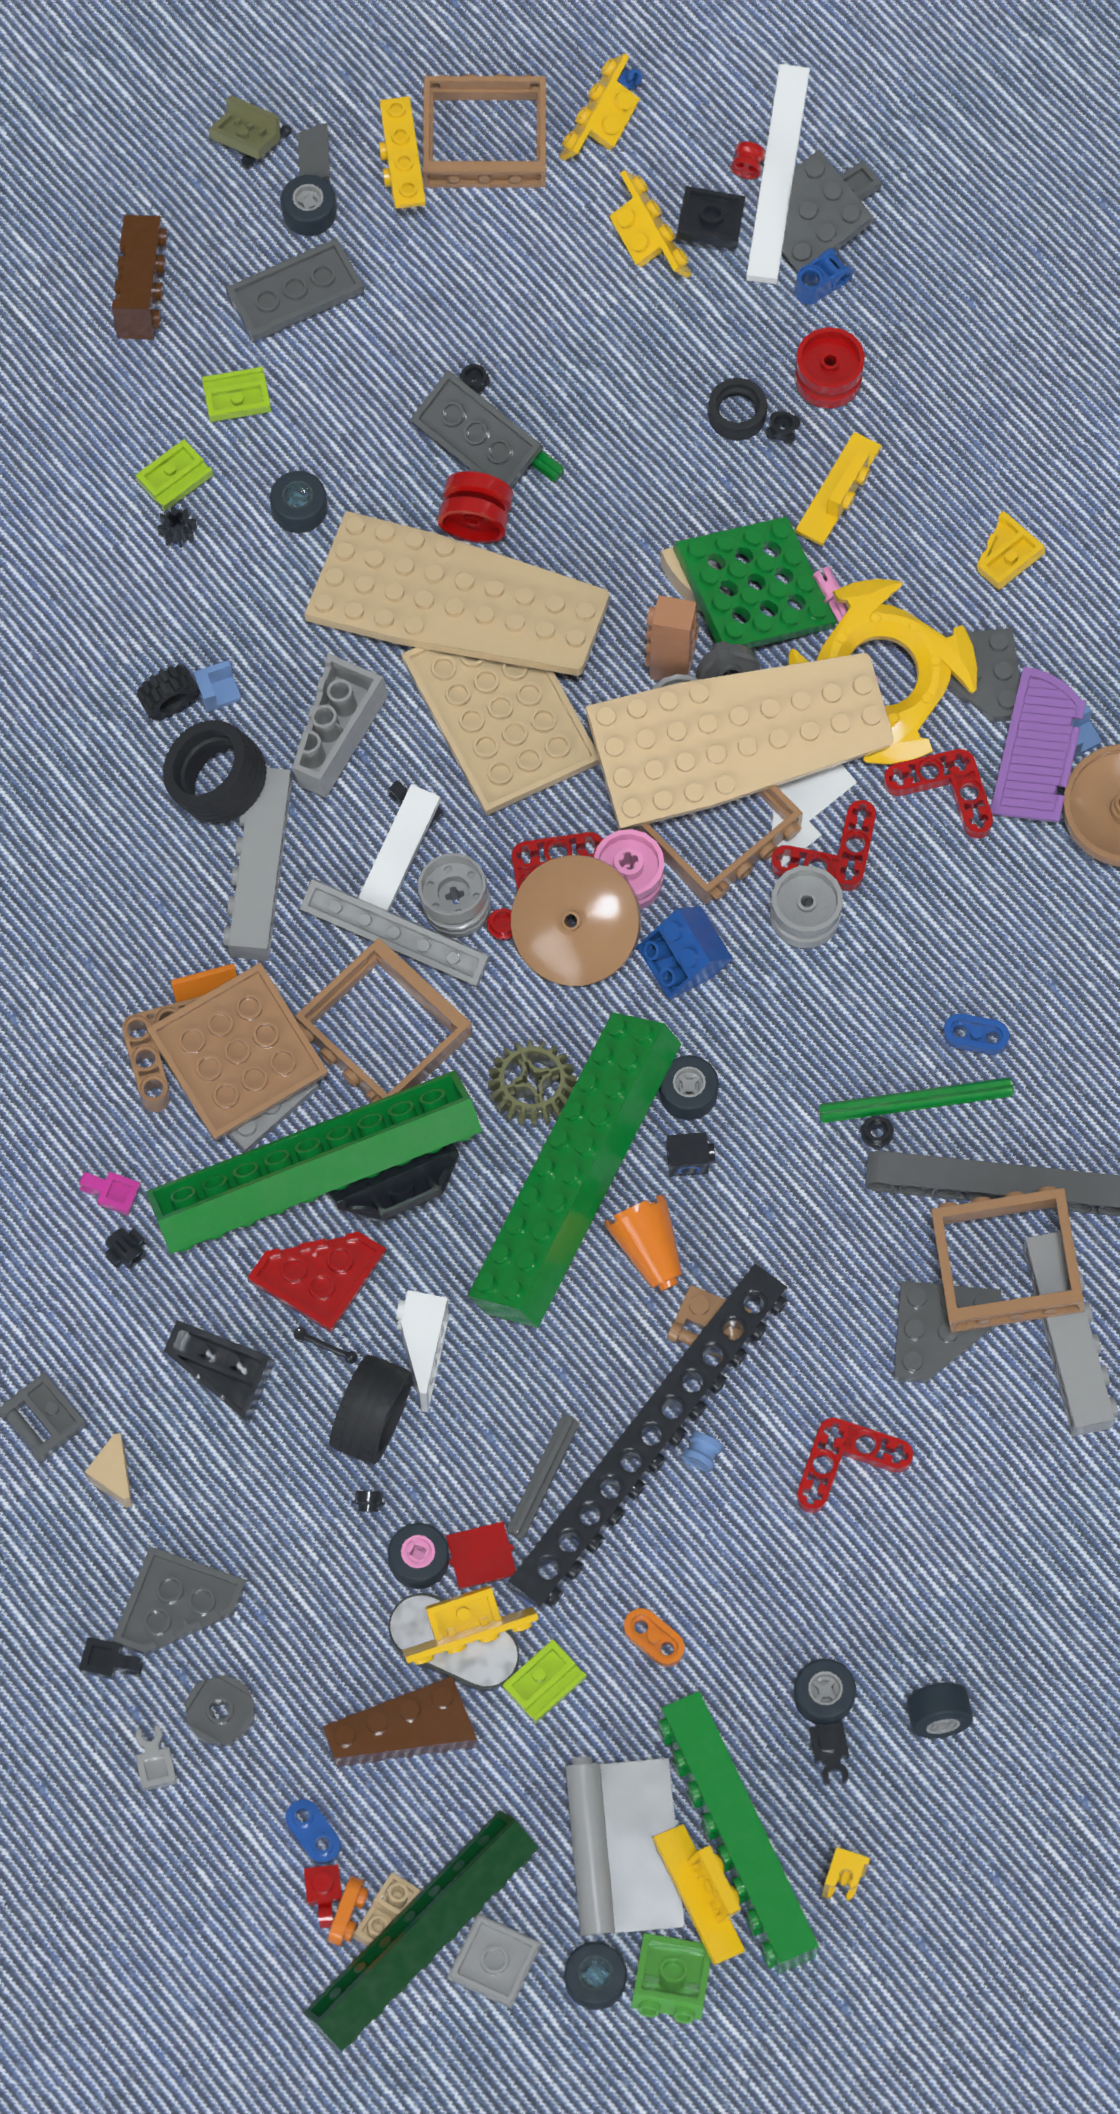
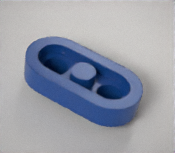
[943,1013,1009,1055]
[286,1799,341,1865]

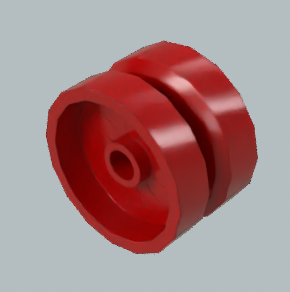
[794,327,865,409]
[438,471,513,544]

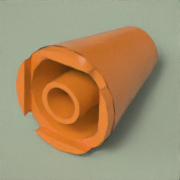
[604,1194,682,1292]

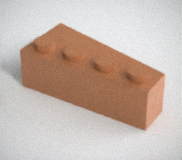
[645,595,699,681]

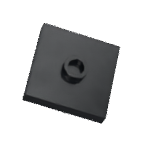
[676,186,746,249]

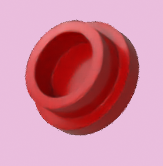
[487,908,513,940]

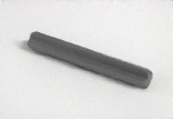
[507,1415,579,1539]

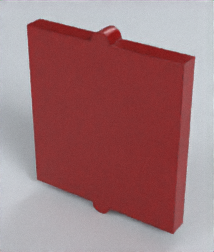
[446,1521,516,1590]

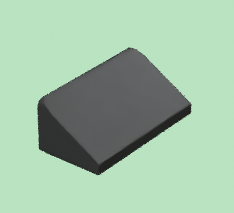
[298,123,330,184]

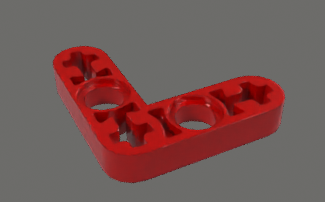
[883,749,993,839]
[771,800,876,891]
[512,832,603,891]
[797,1418,913,1513]

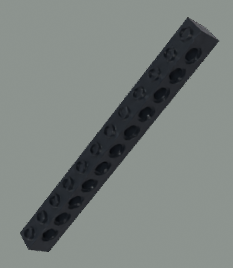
[508,1264,788,1612]

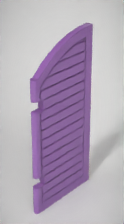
[991,667,1087,822]

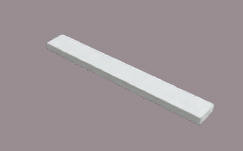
[747,64,810,284]

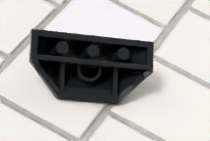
[327,1143,459,1222]

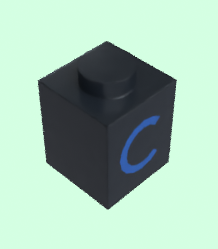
[666,1132,715,1177]

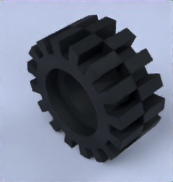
[137,665,200,720]

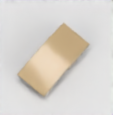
[661,547,702,612]
[353,1873,421,1946]

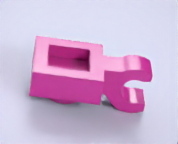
[79,1171,141,1216]

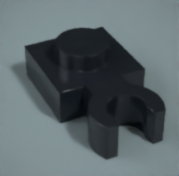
[808,1722,849,1787]

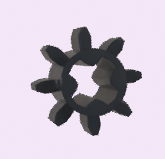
[157,506,197,548]
[105,1228,146,1269]

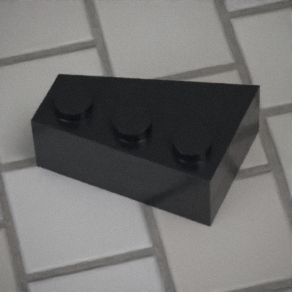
[164,1320,275,1424]

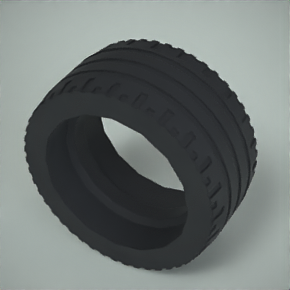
[162,720,267,824]
[329,1355,413,1464]

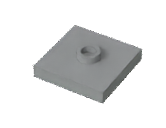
[448,1914,542,2009]

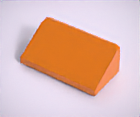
[171,964,237,1003]

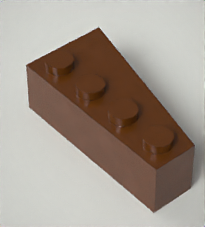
[112,215,168,340]
[322,1676,478,1767]

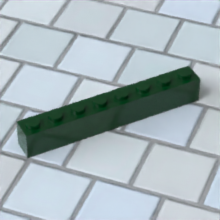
[303,1810,539,2052]

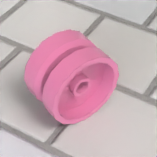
[594,829,664,910]

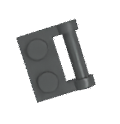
[0,1373,87,1463]

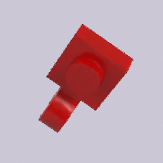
[304,1864,342,1929]

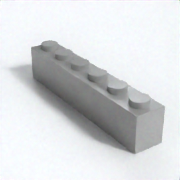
[223,768,292,961]
[1022,1231,1118,1437]

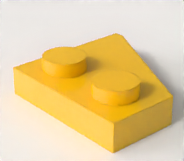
[977,510,1045,590]

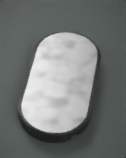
[388,1593,519,1691]

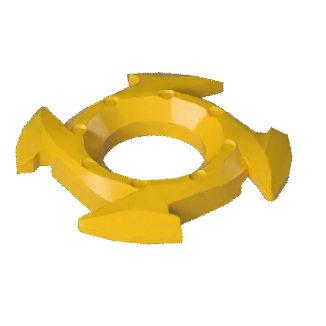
[788,579,977,765]

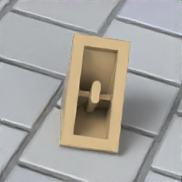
[85,1433,133,1508]

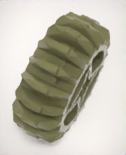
[488,1039,577,1128]

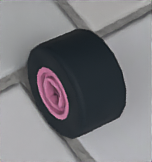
[387,1523,449,1589]

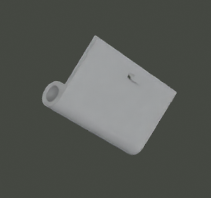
[565,1757,685,1936]

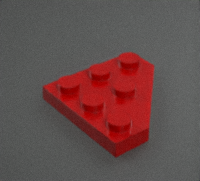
[247,1231,387,1333]

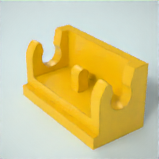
[821,1847,870,1901]

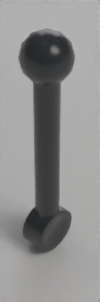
[241,124,292,169]
[293,1327,358,1364]

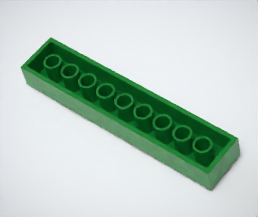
[467,1012,682,1328]
[145,1070,482,1254]

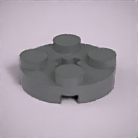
[696,641,761,680]
[186,1676,255,1747]

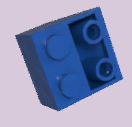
[637,906,733,999]

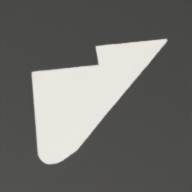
[769,764,857,867]

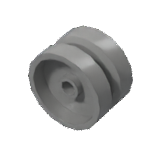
[770,866,843,948]

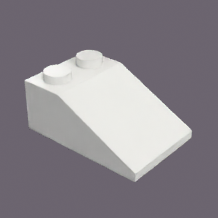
[396,1290,449,1413]

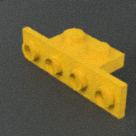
[559,53,640,161]
[379,96,426,209]
[610,170,692,278]
[795,432,882,546]
[402,1585,539,1665]
[652,1824,745,1966]

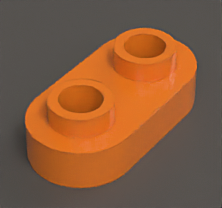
[624,1608,685,1667]
[327,1875,369,1947]

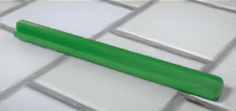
[818,1077,1014,1123]

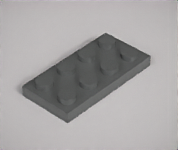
[226,238,364,342]
[410,370,544,489]

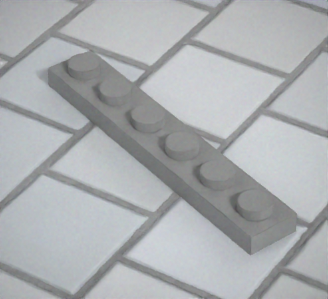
[300,879,491,986]

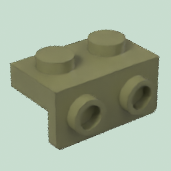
[209,95,280,159]

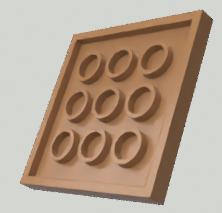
[147,963,328,1142]

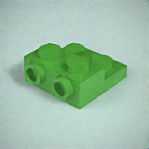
[631,1933,711,2024]

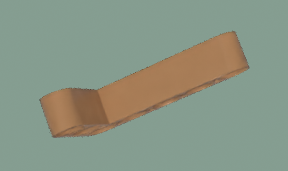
[122,983,279,1112]

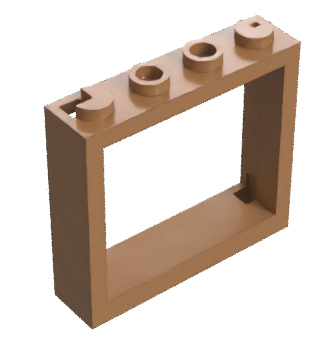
[423,74,546,188]
[632,786,803,904]
[295,938,472,1103]
[931,1186,1085,1333]

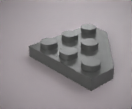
[782,150,875,273]
[942,628,1020,722]
[893,1281,1001,1384]
[112,1546,246,1655]

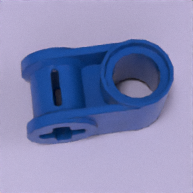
[794,248,854,305]

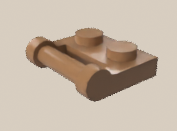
[667,1285,752,1362]

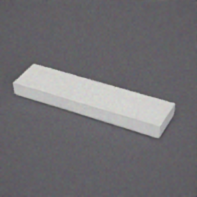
[358,784,441,911]

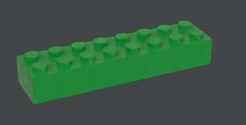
[657,1691,819,1976]

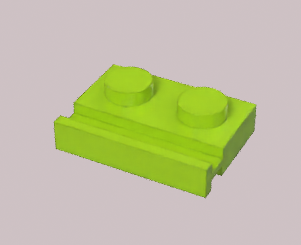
[202,366,271,422]
[135,439,213,512]
[502,1639,587,1724]

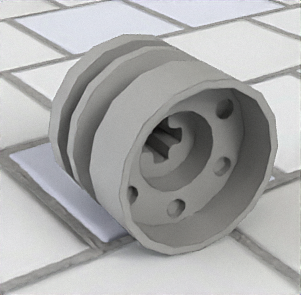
[418,853,491,938]

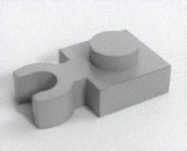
[135,1725,177,1791]

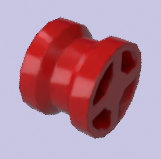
[731,141,766,179]

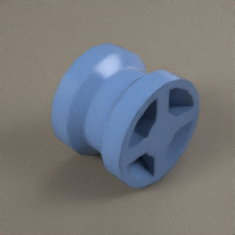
[681,1432,723,1472]

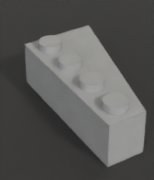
[292,653,388,798]

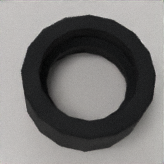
[708,377,768,441]

